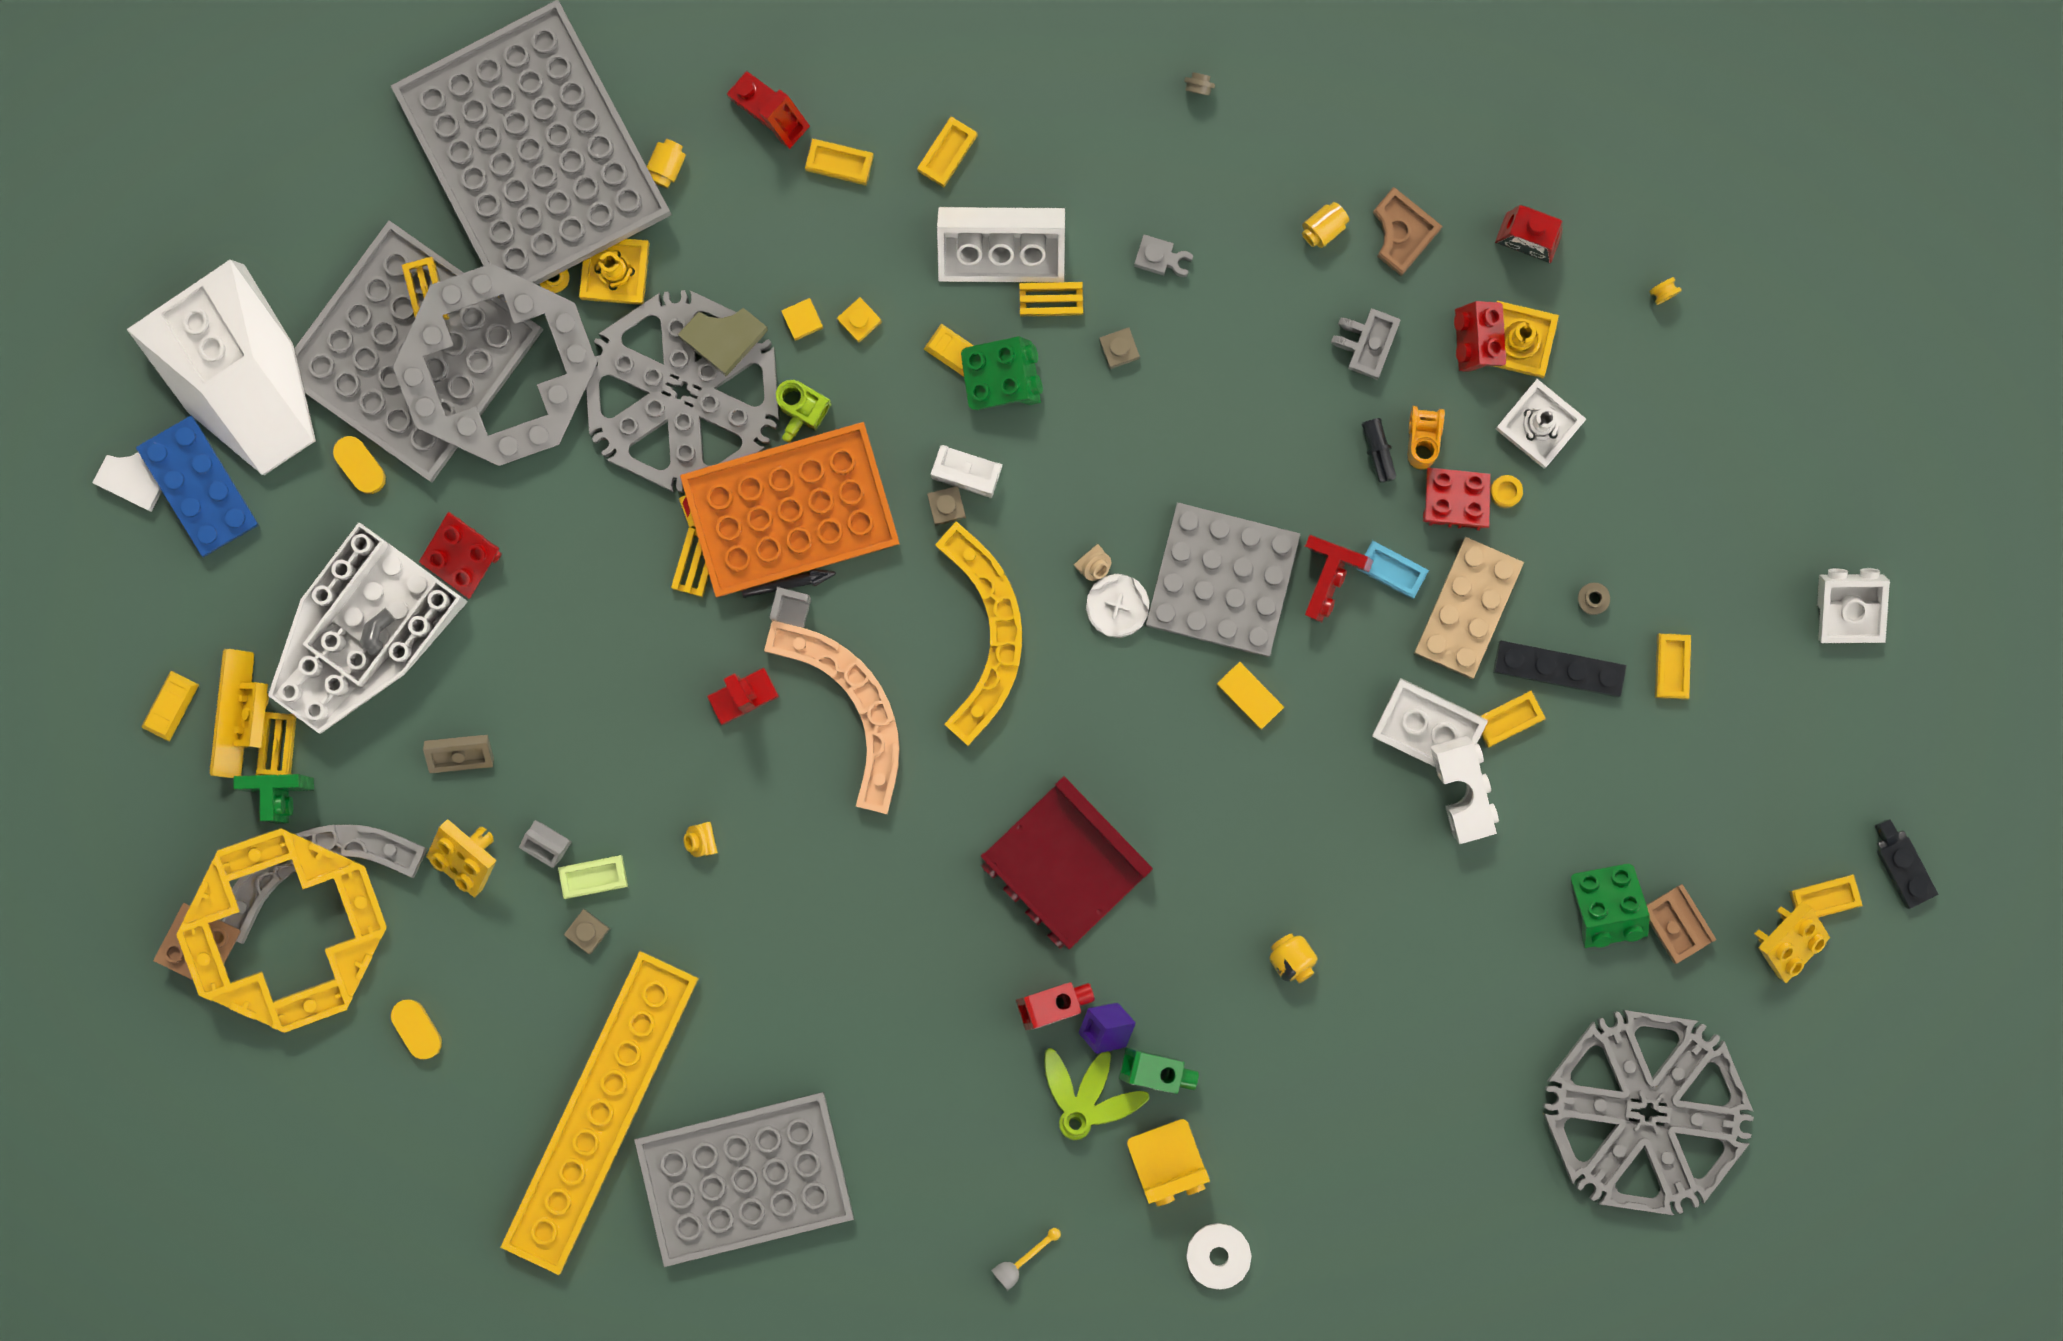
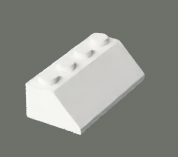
[937,207,1065,282]

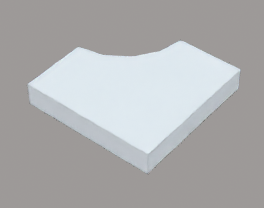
[92,452,162,512]

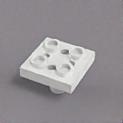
[1495,379,1586,469]

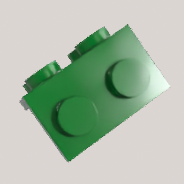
[961,336,1043,410]
[1571,864,1650,948]

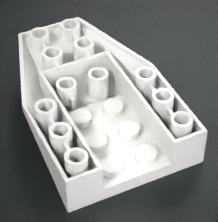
[127,260,316,475]
[268,523,468,734]

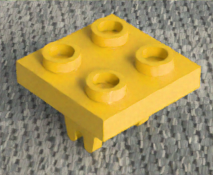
[1754,901,1830,983]

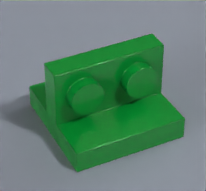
[234,774,314,824]

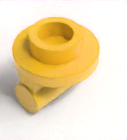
[684,822,718,857]

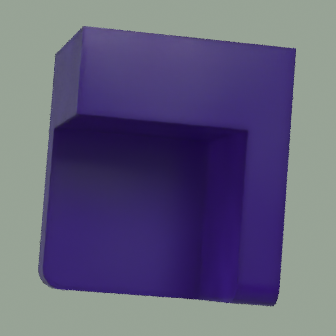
[1079,1003,1136,1054]

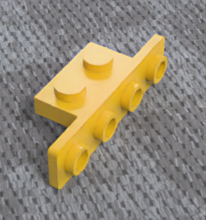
[210,649,269,778]

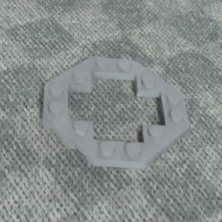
[393,263,597,466]

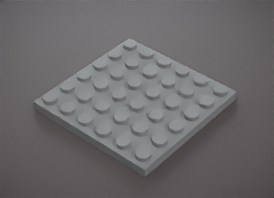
[294,221,543,483]

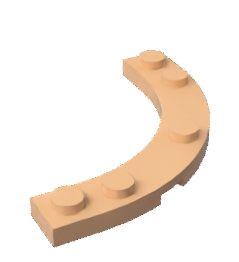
[764,620,899,815]

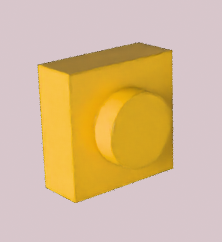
[837,297,882,343]

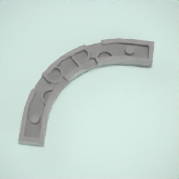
[218,825,428,944]

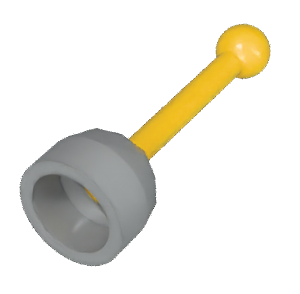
[991,1228,1061,1291]

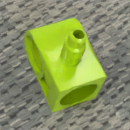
[776,380,832,443]

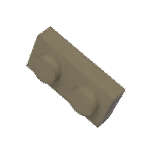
[423,735,494,773]

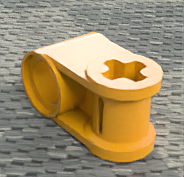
[1407,406,1445,470]

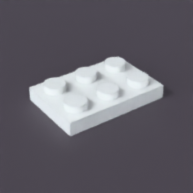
[1372,678,1488,767]

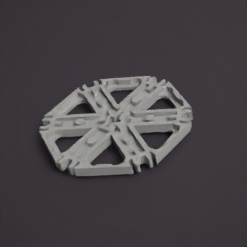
[586,290,780,493]
[1543,1010,1754,1215]

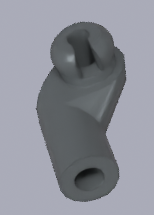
[360,608,395,655]

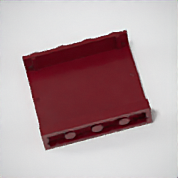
[980,776,1153,950]

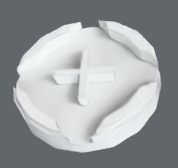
[1086,574,1150,638]

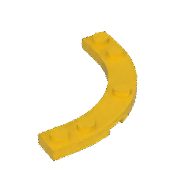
[935,521,1022,746]

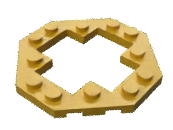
[176,828,387,1033]

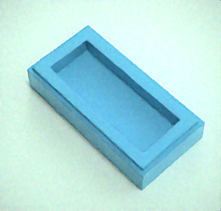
[1357,540,1429,599]

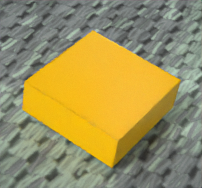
[781,298,823,341]

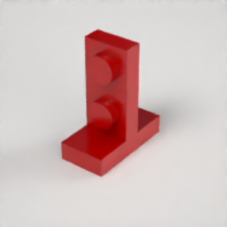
[727,71,810,149]
[1305,535,1373,623]
[707,668,779,725]

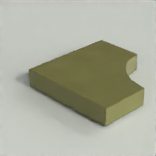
[678,308,768,376]

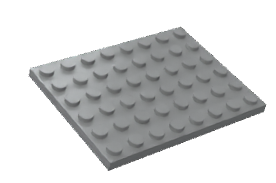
[391,0,672,302]

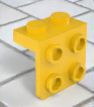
[1127,1119,1210,1207]

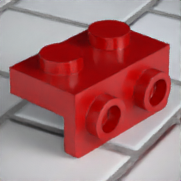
[1454,301,1506,372]

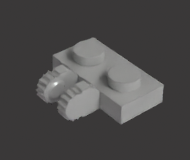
[1331,308,1401,380]

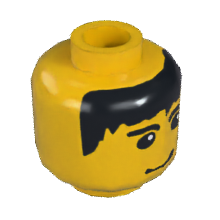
[1269,933,1318,983]

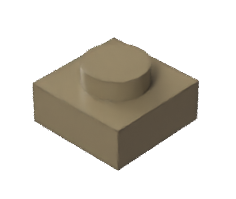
[1099,327,1140,369]
[927,486,966,526]
[564,909,610,954]

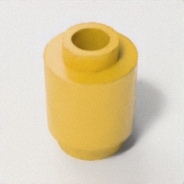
[647,139,686,188]
[1302,202,1350,248]

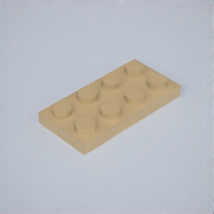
[1414,537,1524,679]

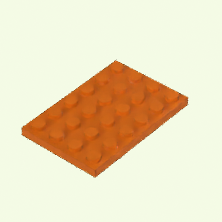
[680,422,900,598]

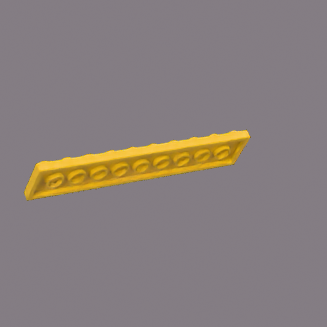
[500,951,699,1275]

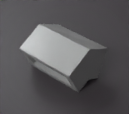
[519,820,572,868]

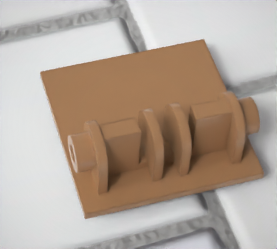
[153,903,241,980]

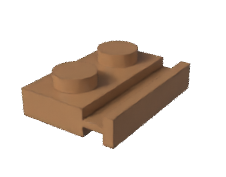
[1646,884,1717,964]

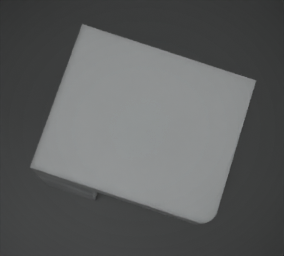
[770,587,811,628]

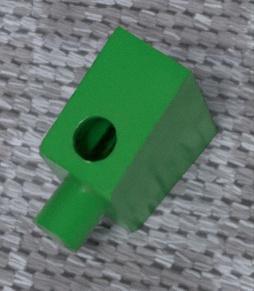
[1119,1047,1199,1094]

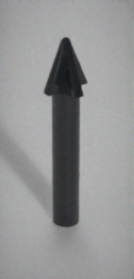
[742,569,836,598]

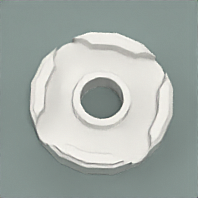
[1186,1223,1252,1290]

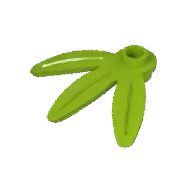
[1044,1048,1149,1140]

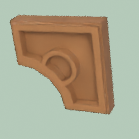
[1373,187,1443,276]

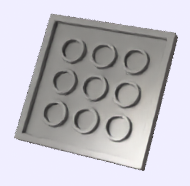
[1146,502,1300,657]

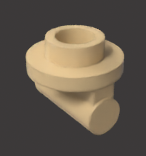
[1073,544,1111,581]

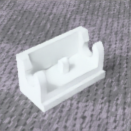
[931,445,1003,498]

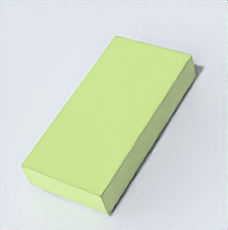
[558,855,628,899]

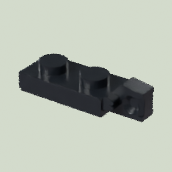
[1875,819,1939,909]

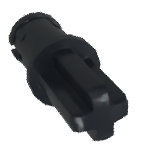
[1361,418,1396,483]

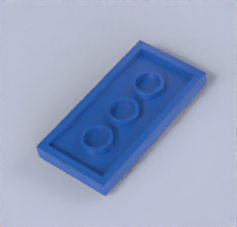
[136,415,259,557]

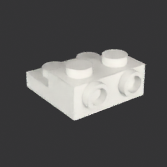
[1817,568,1890,643]

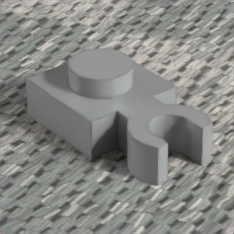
[1134,234,1193,277]

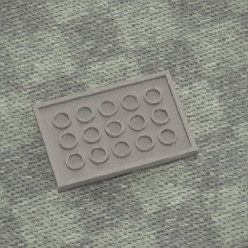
[634,1092,855,1267]

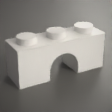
[1430,736,1499,844]

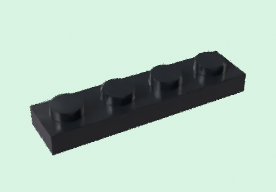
[1493,640,1627,697]

